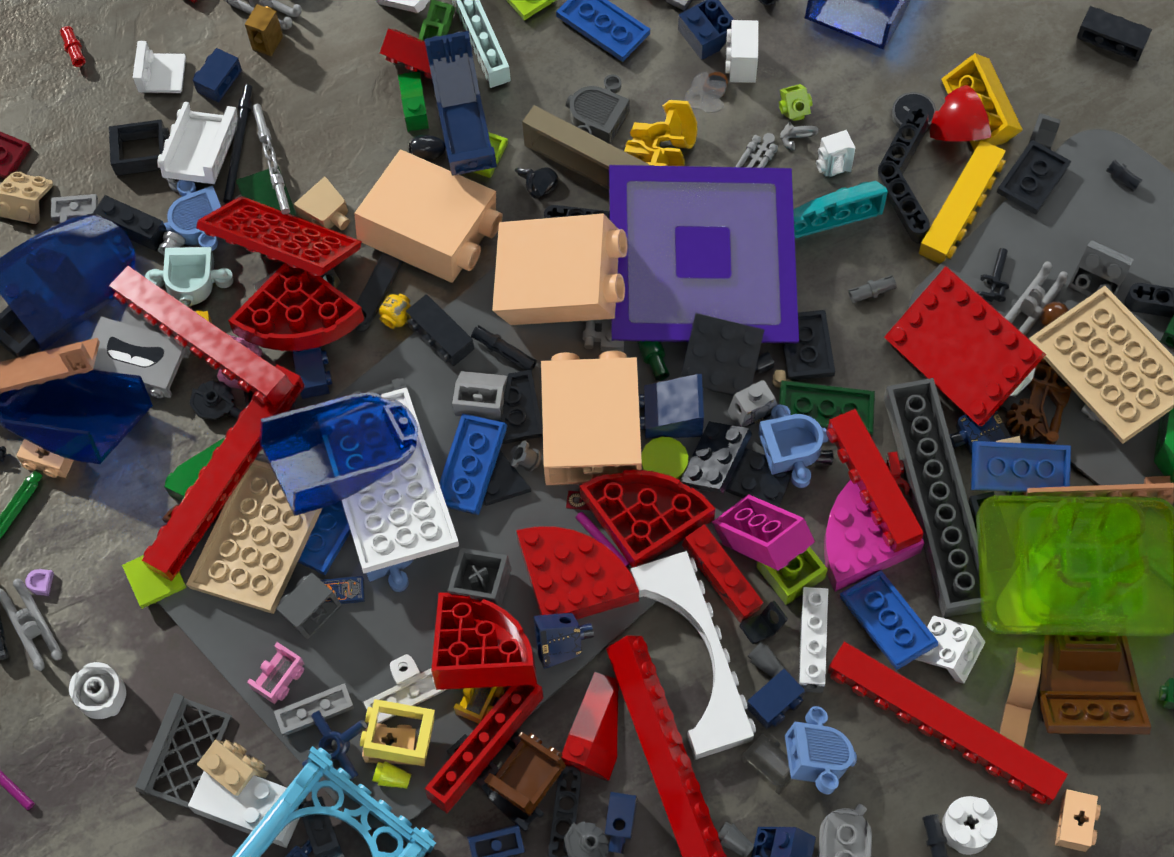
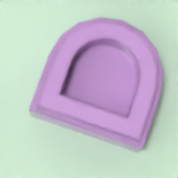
[25,569,54,596]

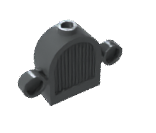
[565,74,630,144]

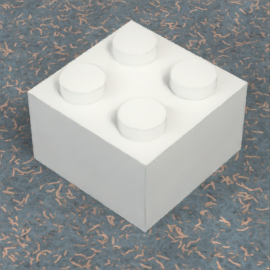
[725,20,758,83]

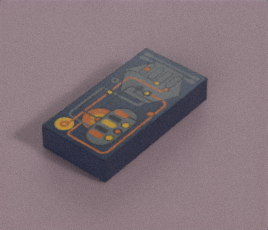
[321,576,365,604]

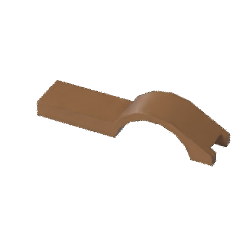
[999,647,1043,748]

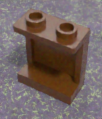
[484,732,566,816]

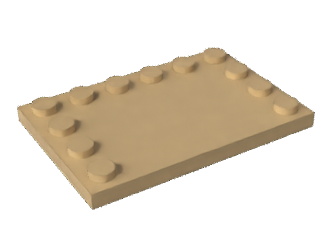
[1029,286,1174,444]
[186,460,333,614]

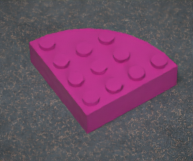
[824,480,924,592]

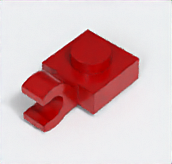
[885,452,909,495]

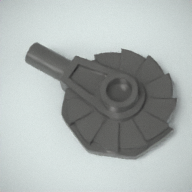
[564,821,609,857]

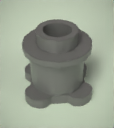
[510,441,541,472]

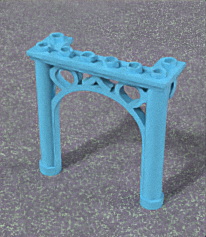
[232,746,436,857]

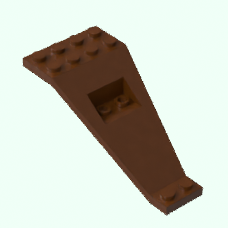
[1038,527,1151,735]

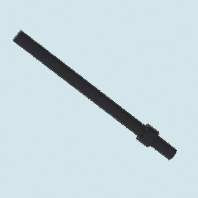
[223,84,253,203]

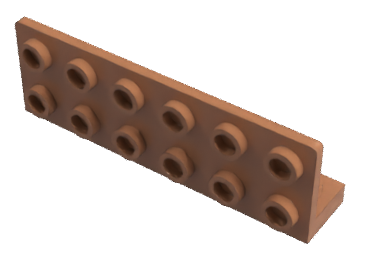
[0,338,100,394]
[1022,476,1174,514]

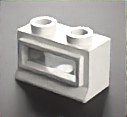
[816,130,855,177]

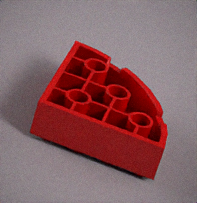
[228,263,364,351]
[579,470,716,568]
[516,527,639,620]
[431,593,537,690]

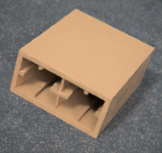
[354,149,503,283]
[492,214,628,325]
[541,351,642,485]

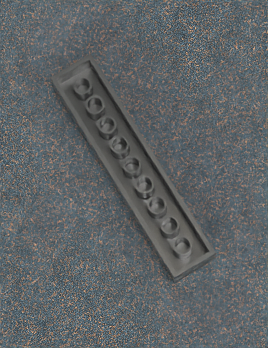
[884,378,995,618]

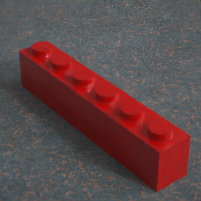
[826,409,924,553]
[425,684,543,813]

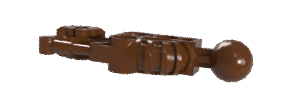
[1006,302,1072,445]

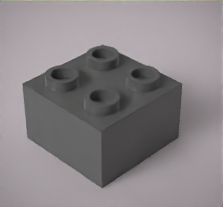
[447,548,512,607]
[276,572,342,640]

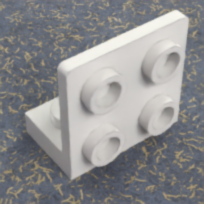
[133,41,186,93]
[915,616,985,684]

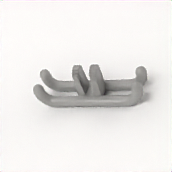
[224,0,302,30]
[1005,261,1068,336]
[0,578,63,671]

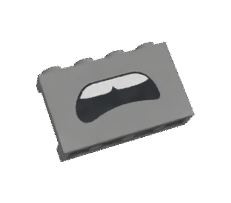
[84,317,191,398]

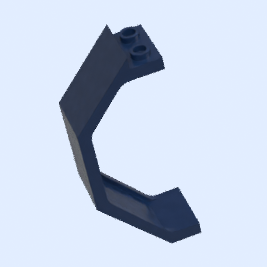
[424,31,497,176]

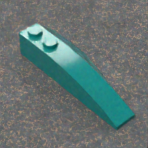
[793,181,888,239]

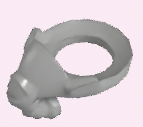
[780,122,818,150]

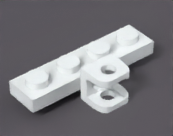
[363,654,448,723]

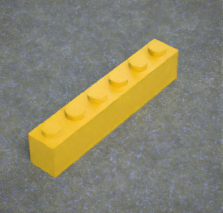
[919,140,1006,264]

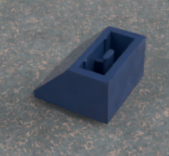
[678,0,734,60]
[751,827,816,857]

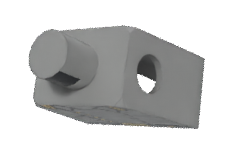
[728,380,777,428]

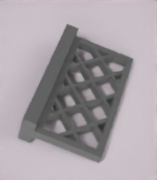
[135,693,231,810]

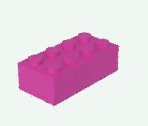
[712,494,815,571]

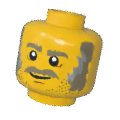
[379,294,411,329]

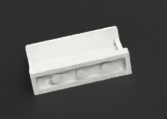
[157,102,238,184]

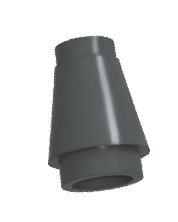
[748,642,784,678]
[718,821,754,857]

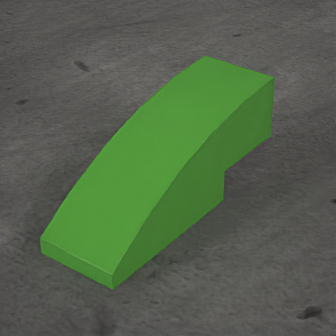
[418,0,456,41]

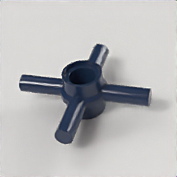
[302,710,367,780]

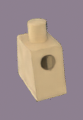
[294,176,350,230]

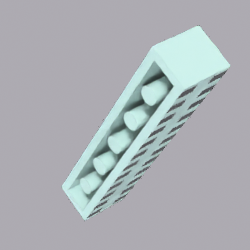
[451,0,511,88]

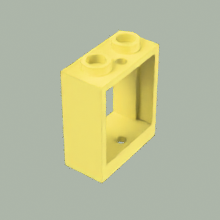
[360,699,435,767]

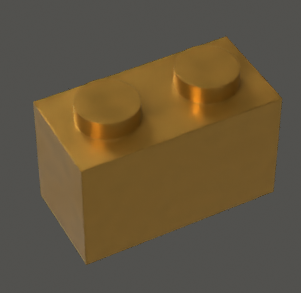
[245,4,283,56]

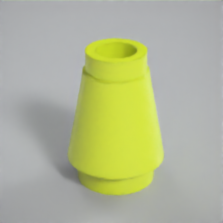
[372,761,412,789]

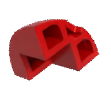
[930,85,991,141]

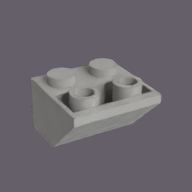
[452,371,508,420]

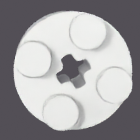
[69,662,126,719]
[941,796,998,855]

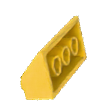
[941,53,1023,151]

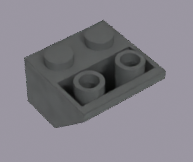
[1068,240,1134,296]

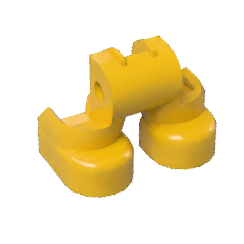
[624,100,697,166]

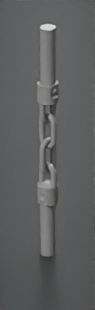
[252,104,290,215]

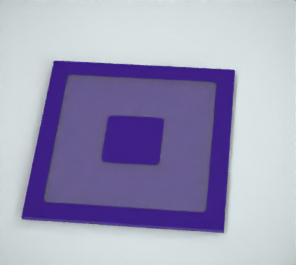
[609,165,799,343]

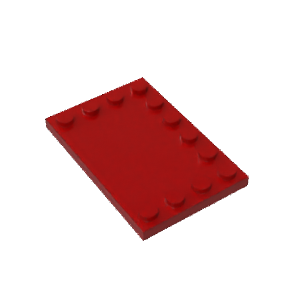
[196,196,362,276]
[884,266,1047,427]

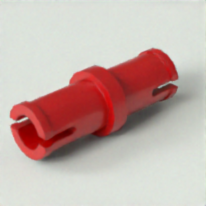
[60,26,86,67]

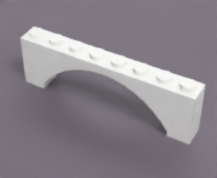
[630,551,756,760]

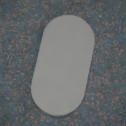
[818,808,872,857]

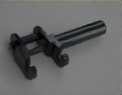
[977,248,1009,302]

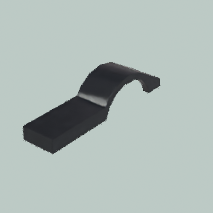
[447,734,544,832]
[298,796,344,857]

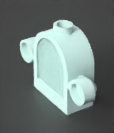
[145,247,233,307]

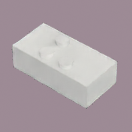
[188,771,307,848]

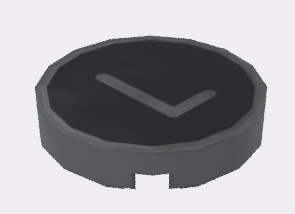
[892,92,937,130]

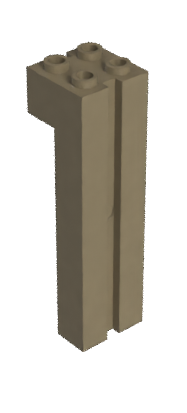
[522,105,651,189]

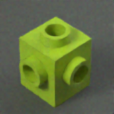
[779,84,813,121]

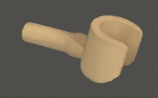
[773,370,793,388]

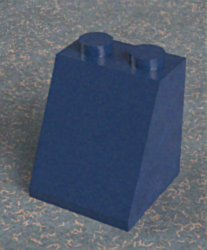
[640,374,704,439]

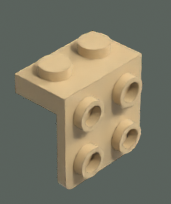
[0,172,53,224]
[197,740,269,796]

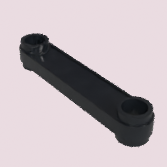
[355,252,403,331]

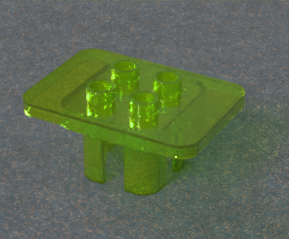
[976,495,1174,636]

